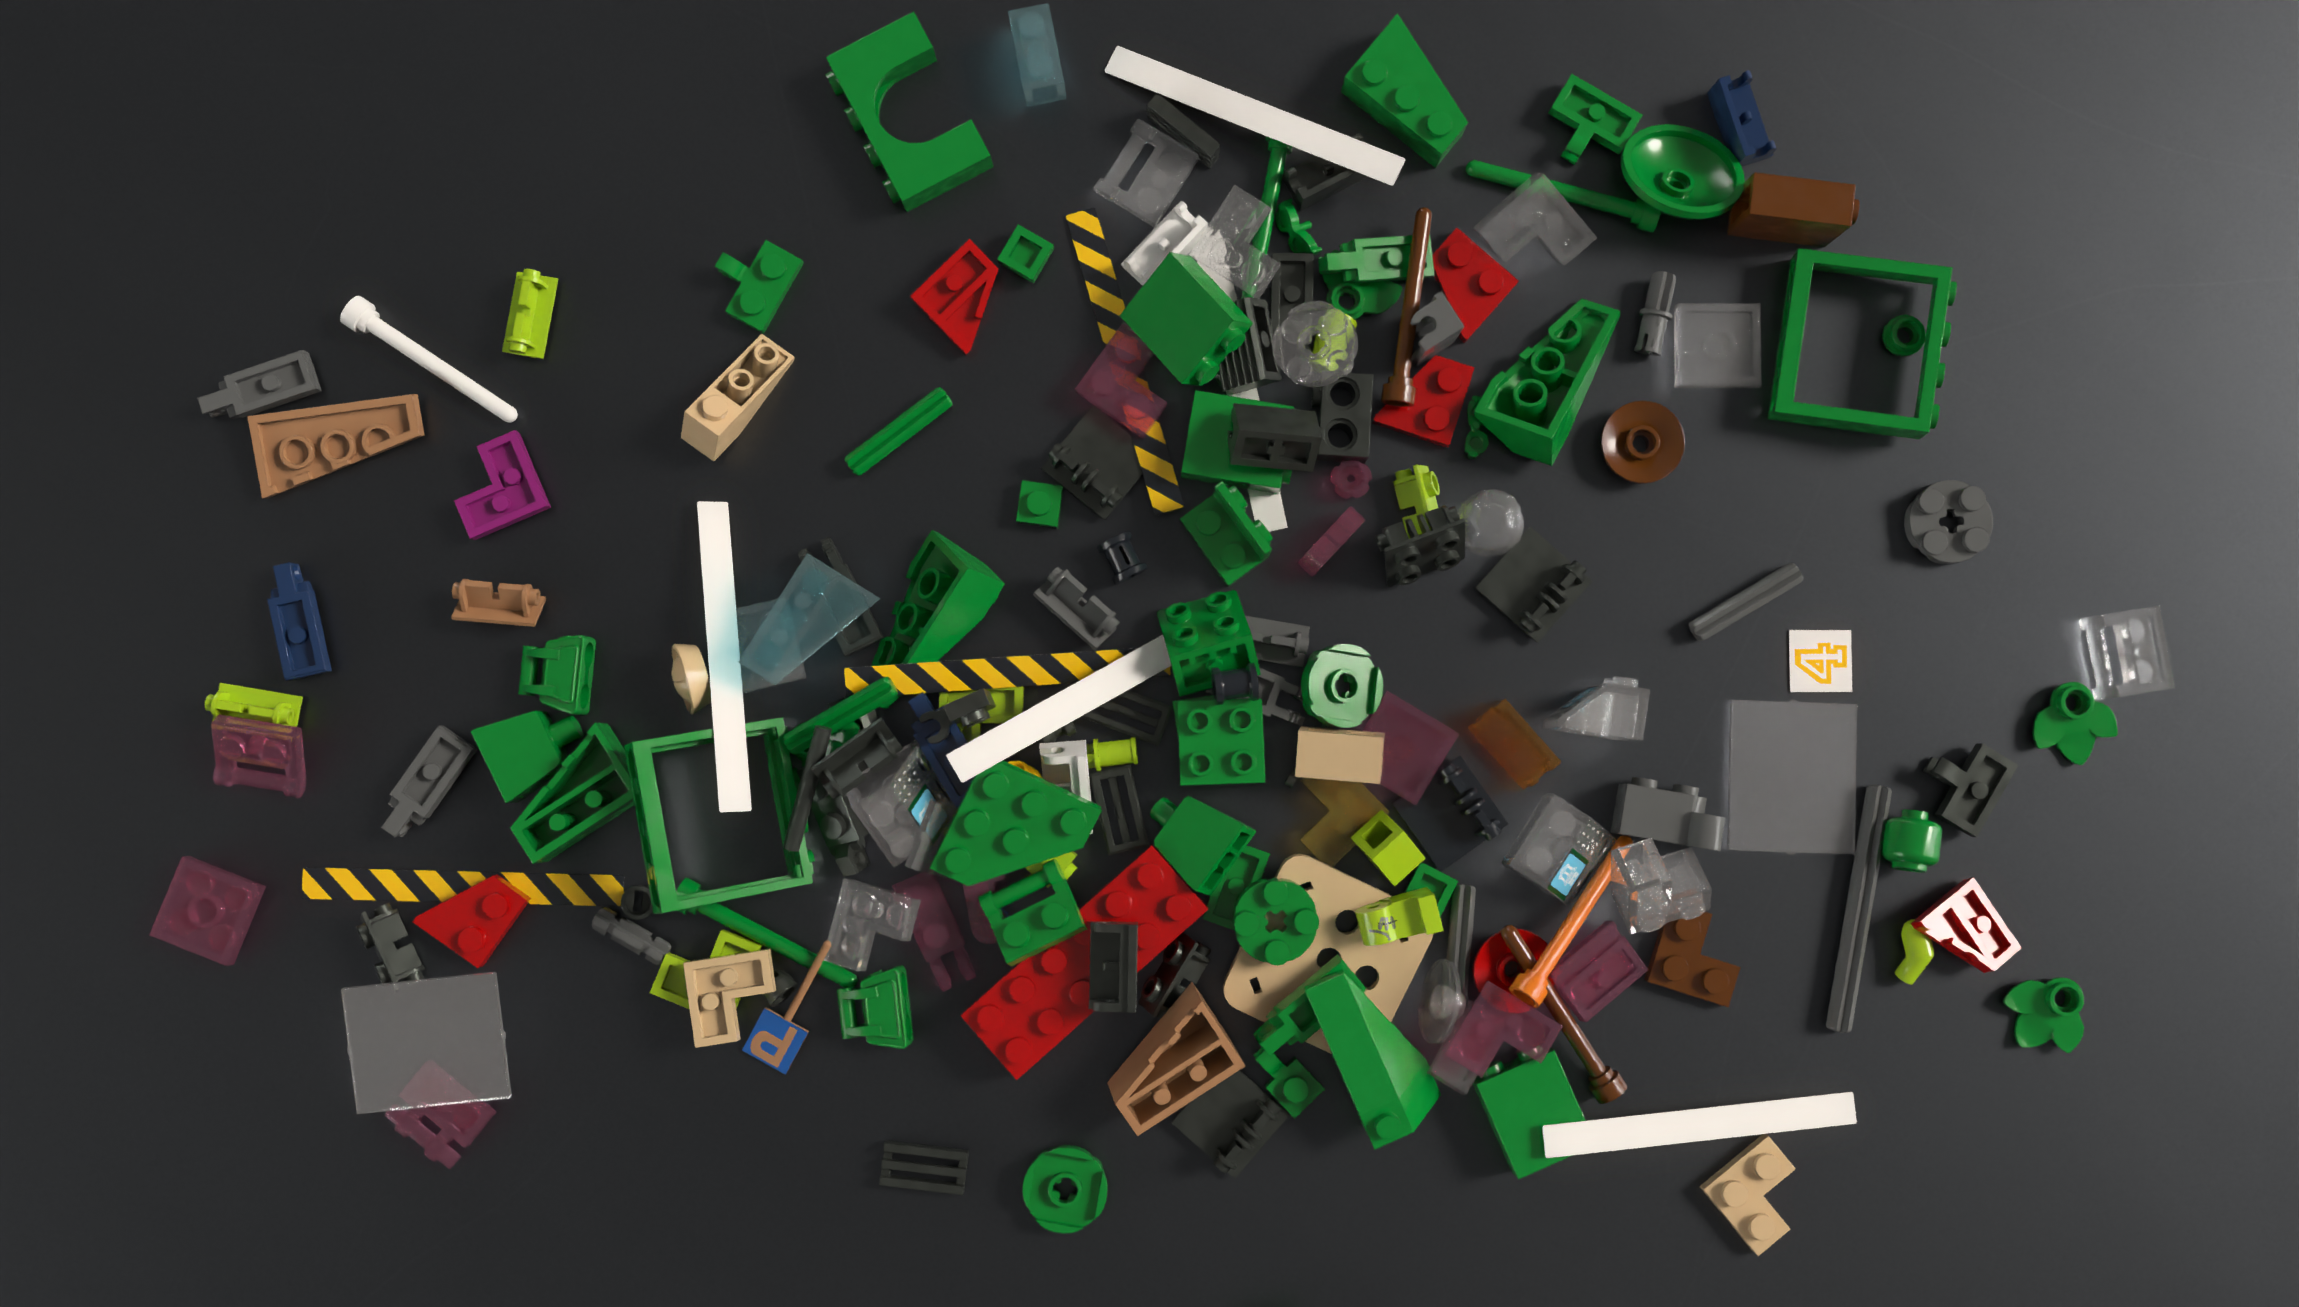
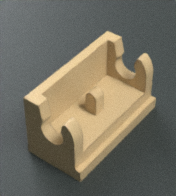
[1295,726,1385,784]

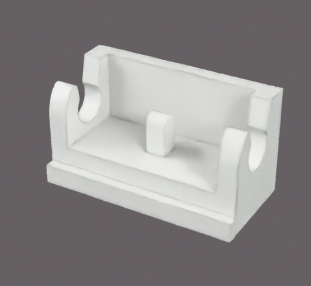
[1121,201,1208,286]
[1039,740,1093,834]

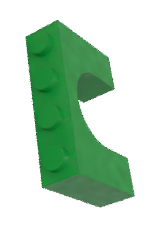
[825,11,994,212]

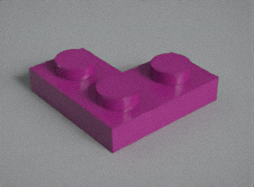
[454,430,551,540]

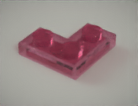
[1075,323,1167,439]
[1444,981,1563,1077]

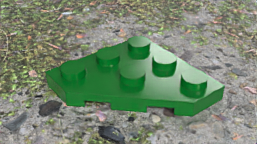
[930,760,1102,886]

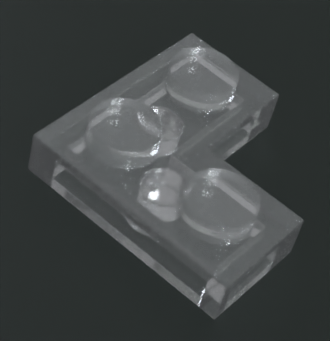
[1189,184,1281,299]
[824,878,921,971]

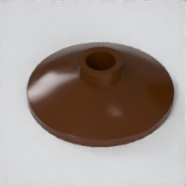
[1601,401,1685,484]

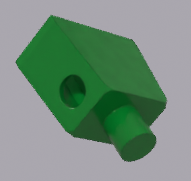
[471,710,584,803]
[1150,796,1257,896]

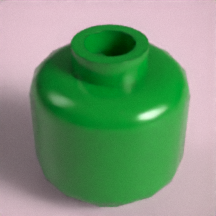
[1882,809,1942,873]

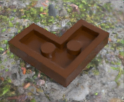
[1644,900,1741,1007]

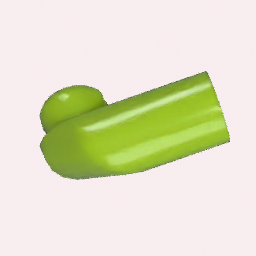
[1894,919,1934,985]

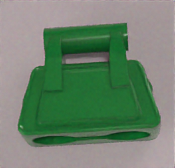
[518,635,596,715]
[837,965,914,1049]

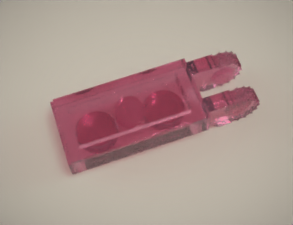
[892,869,976,992]

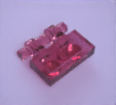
[385,1059,496,1169]

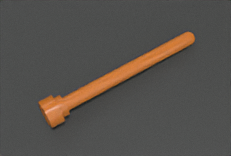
[1509,835,1633,1008]

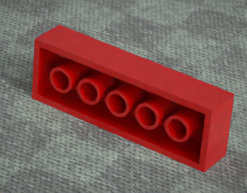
[961,844,1208,1080]

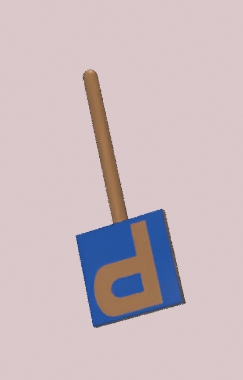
[742,940,831,1075]

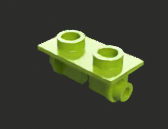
[502,269,559,359]
[1393,464,1440,539]
[205,683,303,738]

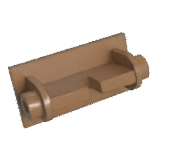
[451,579,546,627]

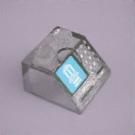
[1542,676,1650,742]
[847,740,956,868]
[1501,793,1617,909]

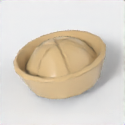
[671,644,711,715]

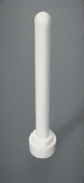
[340,295,518,423]

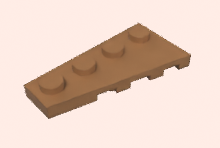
[247,394,424,499]

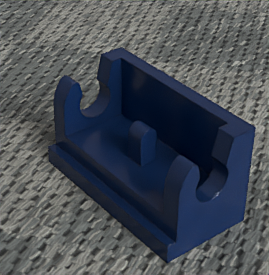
[1707,70,1777,166]

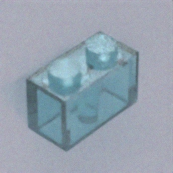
[1008,3,1066,107]

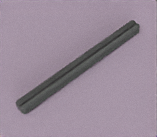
[1826,784,1892,1033]

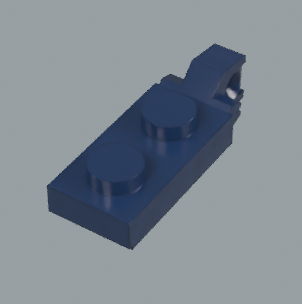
[267,562,332,681]
[908,692,974,808]

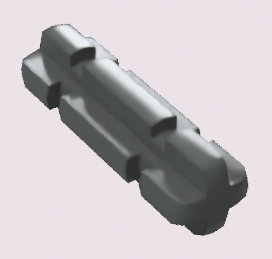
[592,907,671,965]

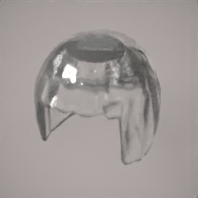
[1458,489,1524,557]

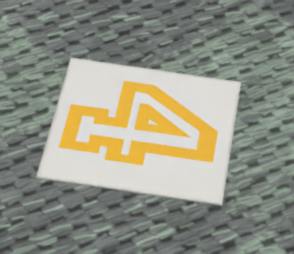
[1789,630,1852,692]

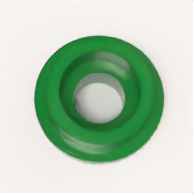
[1882,315,1926,357]

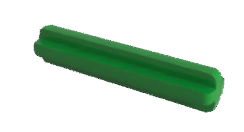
[845,387,952,476]
[783,677,898,754]

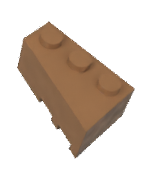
[1107,982,1245,1136]

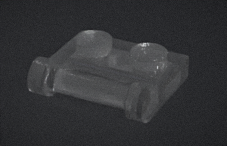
[1093,119,1199,228]
[2079,606,2175,700]

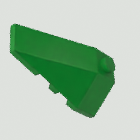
[871,530,1005,709]

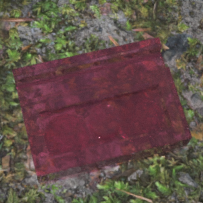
[1548,920,1648,1022]

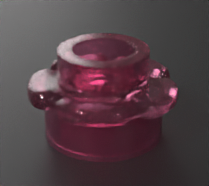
[1331,460,1372,499]

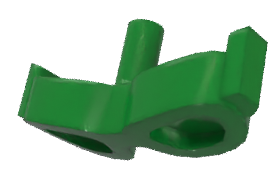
[1275,198,1322,255]
[1464,395,1488,459]

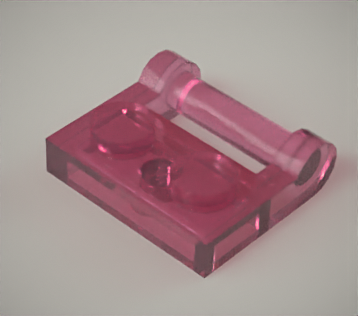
[211,714,306,798]

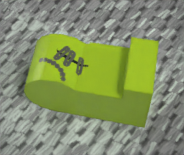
[1355,887,1444,946]

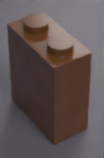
[1727,172,1860,247]

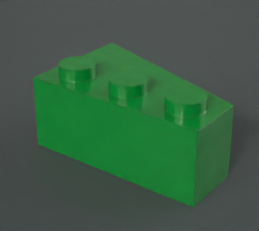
[1341,13,1468,168]
[510,722,634,864]

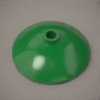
[1621,124,1745,219]

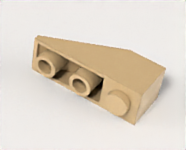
[681,334,795,461]

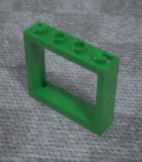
[1768,248,1957,440]
[624,717,815,914]

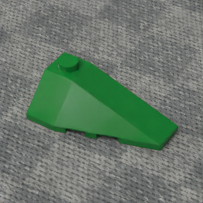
[1474,298,1620,466]
[1303,970,1441,1150]

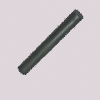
[783,725,832,852]

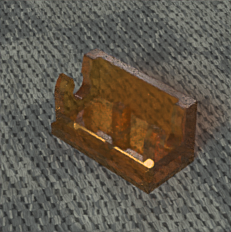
[1467,699,1562,790]

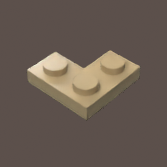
[683,948,776,1048]
[1700,1134,1796,1256]

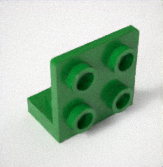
[1179,481,1273,587]
[1157,590,1261,696]
[1178,698,1265,786]

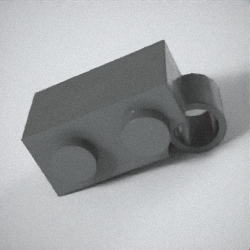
[1611,777,1726,851]

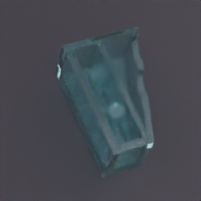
[738,553,880,685]

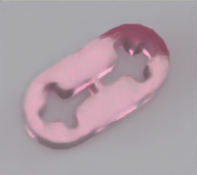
[1298,506,1366,577]

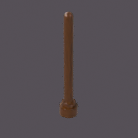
[1381,207,1432,407]
[1501,925,1627,1104]

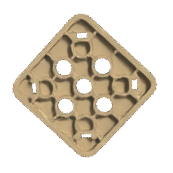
[1223,854,1433,1054]

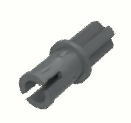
[1634,271,1676,356]

